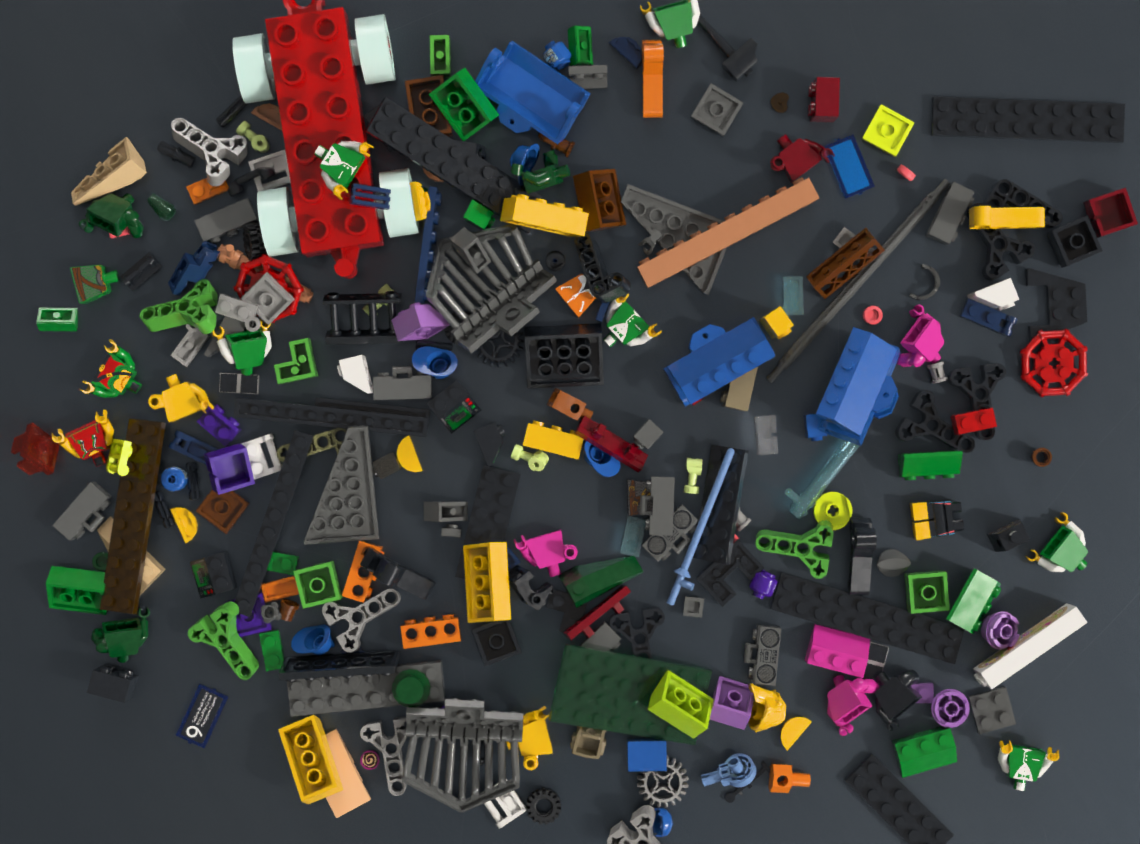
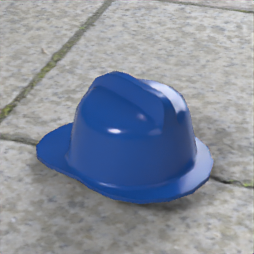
[510,143,540,186]
[412,346,458,379]
[584,441,620,477]
[291,625,335,655]

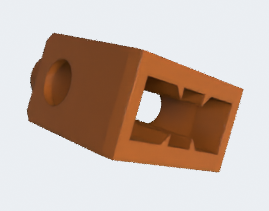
[546,388,593,421]

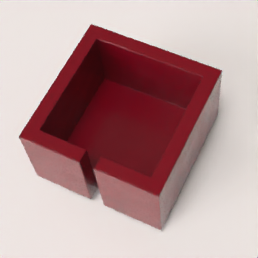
[808,77,840,122]
[1083,188,1138,238]

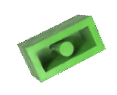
[430,35,451,78]

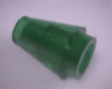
[147,194,176,221]

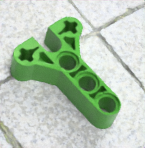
[139,279,218,334]
[756,520,833,579]
[188,601,259,680]

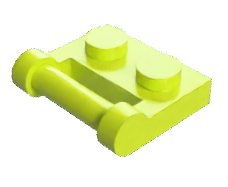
[106,439,132,476]

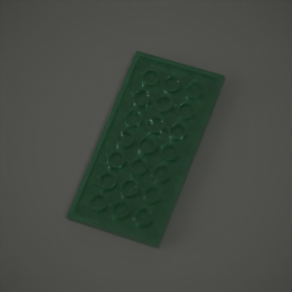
[549,644,712,745]

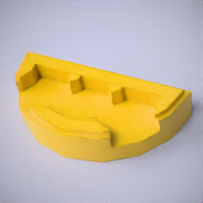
[410,181,431,221]
[397,435,423,472]
[170,507,198,544]
[780,717,812,751]

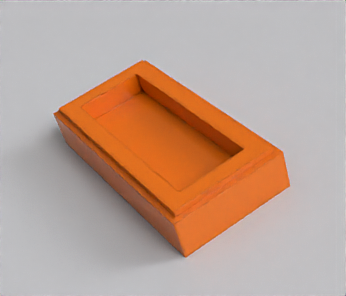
[261,576,299,603]

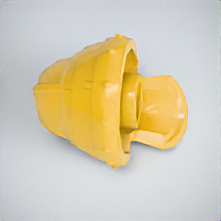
[748,683,786,733]

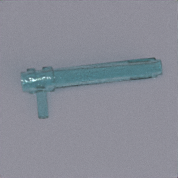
[785,441,859,520]

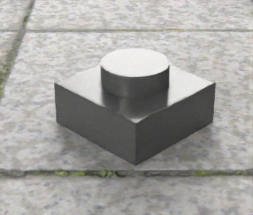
[441,524,462,537]
[683,596,704,618]

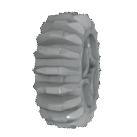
[637,756,689,808]

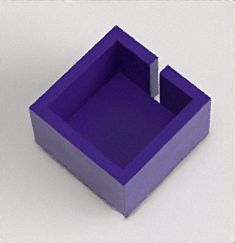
[204,443,255,495]

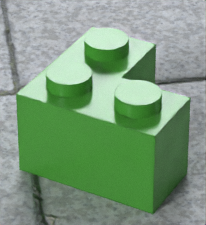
[274,338,318,384]

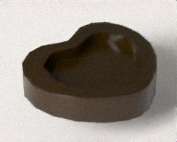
[770,92,789,113]

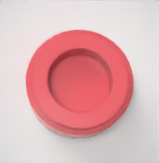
[897,164,916,181]
[863,306,883,325]

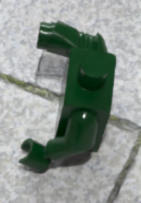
[511,150,570,194]
[79,193,144,238]
[91,607,150,663]

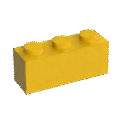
[759,306,794,339]
[523,420,584,460]

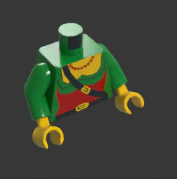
[79,339,142,398]

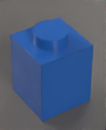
[803,414,827,441]

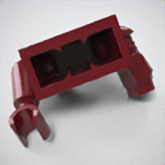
[770,134,835,183]

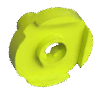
[813,492,853,530]

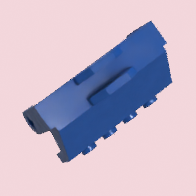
[475,41,591,145]
[663,317,775,407]
[816,327,900,446]

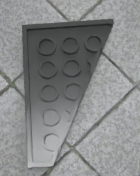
[621,184,727,295]
[304,425,379,545]

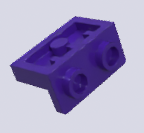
[197,404,242,447]

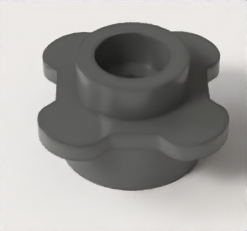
[261,602,282,624]

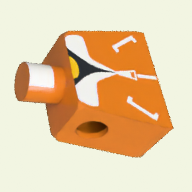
[555,274,598,318]

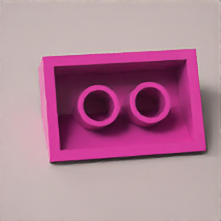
[804,624,870,678]

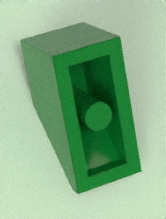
[464,200,495,230]

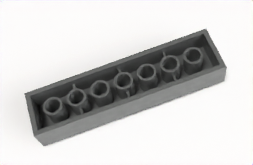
[287,660,446,716]

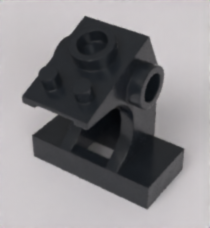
[508,565,554,610]

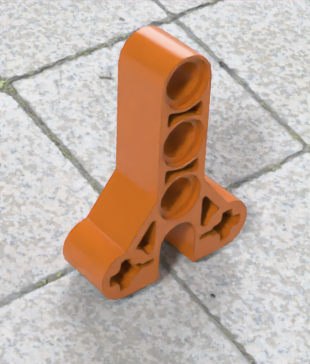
[642,40,664,118]

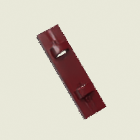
[575,416,648,473]
[563,585,631,640]

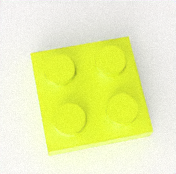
[862,104,914,157]

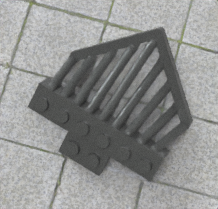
[426,224,557,353]
[402,698,523,812]

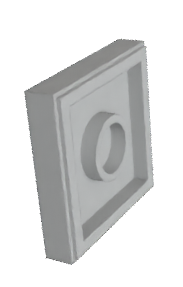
[241,272,295,326]

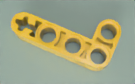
[969,206,1045,229]

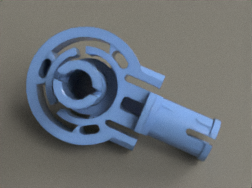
[701,753,756,787]

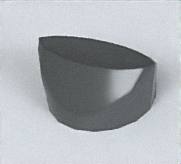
[877,549,911,577]

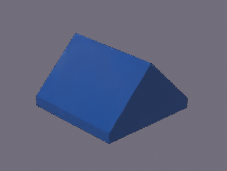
[627,738,667,772]

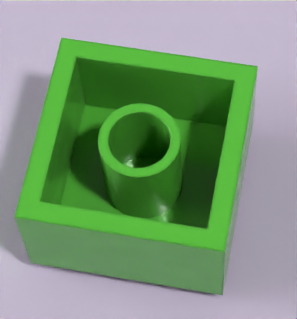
[293,560,343,609]
[904,570,950,614]

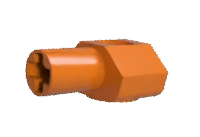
[769,764,811,793]

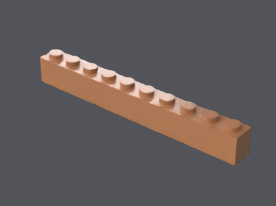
[637,177,819,289]

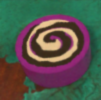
[360,750,380,770]

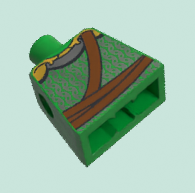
[70,265,120,304]

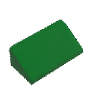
[568,26,593,66]
[36,307,78,331]

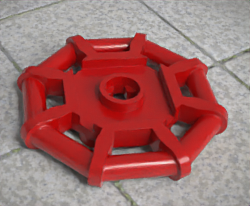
[234,254,304,323]
[1020,328,1088,397]

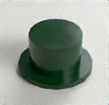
[392,669,431,708]

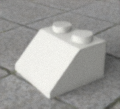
[967,278,1019,311]
[337,355,373,394]

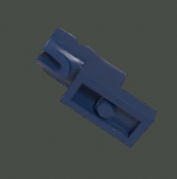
[168,241,220,296]

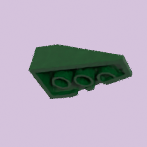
[558,555,643,608]

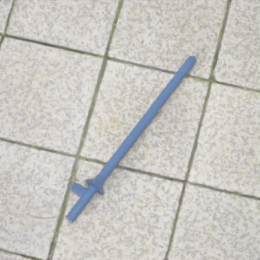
[667,448,734,605]

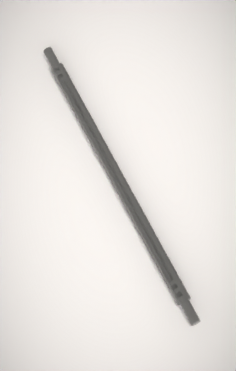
[766,179,950,383]

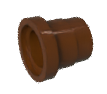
[1031,448,1052,467]
[279,599,300,622]

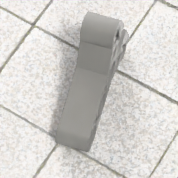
[171,118,248,186]
[322,589,401,652]
[360,716,408,796]
[607,805,661,844]

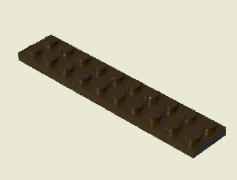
[100,419,166,614]

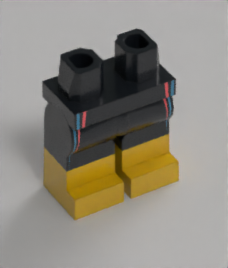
[910,499,964,540]

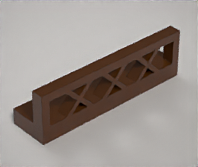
[806,228,885,299]

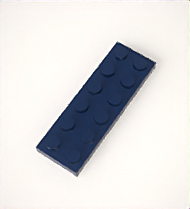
[415,186,442,305]

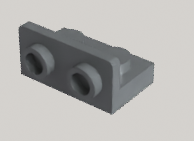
[568,65,607,89]

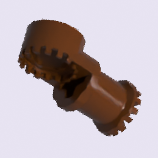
[538,132,575,158]

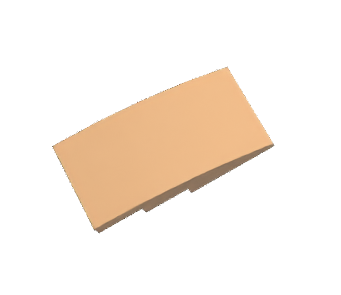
[325,729,371,818]

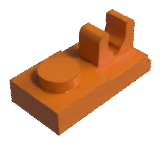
[186,178,229,205]

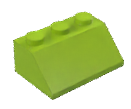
[648,670,714,739]

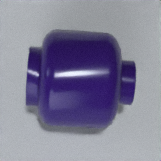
[749,570,778,599]

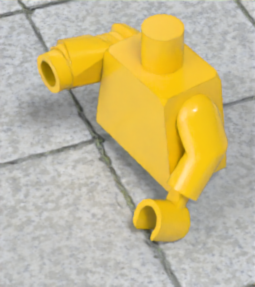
[148,374,214,422]
[506,706,553,770]

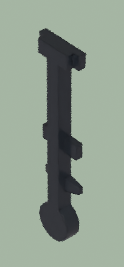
[725,761,770,803]

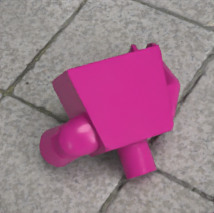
[896,305,944,367]
[514,530,578,577]
[827,675,879,736]

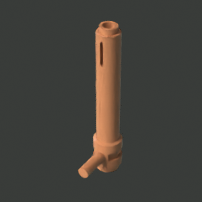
[217,244,314,303]

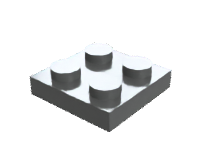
[691,83,743,137]
[968,686,1016,734]

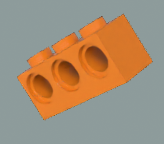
[342,540,385,603]
[400,614,462,649]

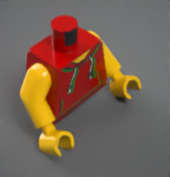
[51,410,114,467]

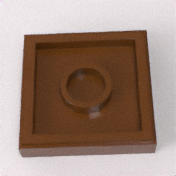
[196,490,250,534]

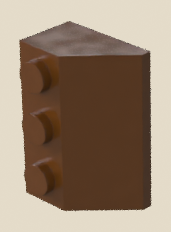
[573,169,626,232]

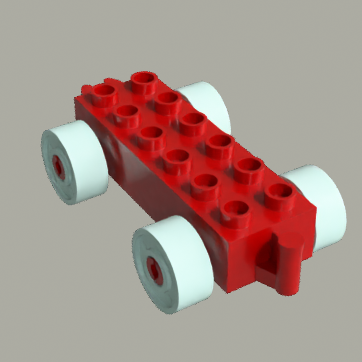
[233,0,419,279]

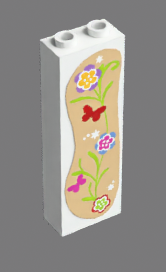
[973,603,1087,689]

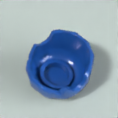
[653,807,673,837]

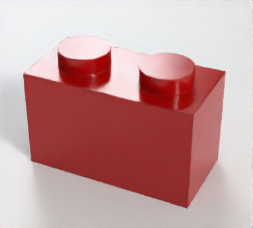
[951,408,997,435]

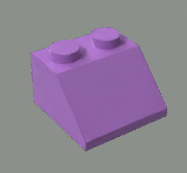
[392,303,450,341]
[710,676,754,730]

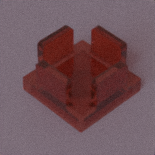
[11,422,60,475]

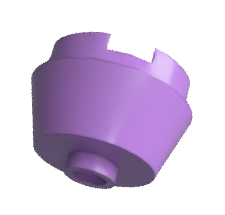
[981,611,1020,650]
[931,689,970,728]

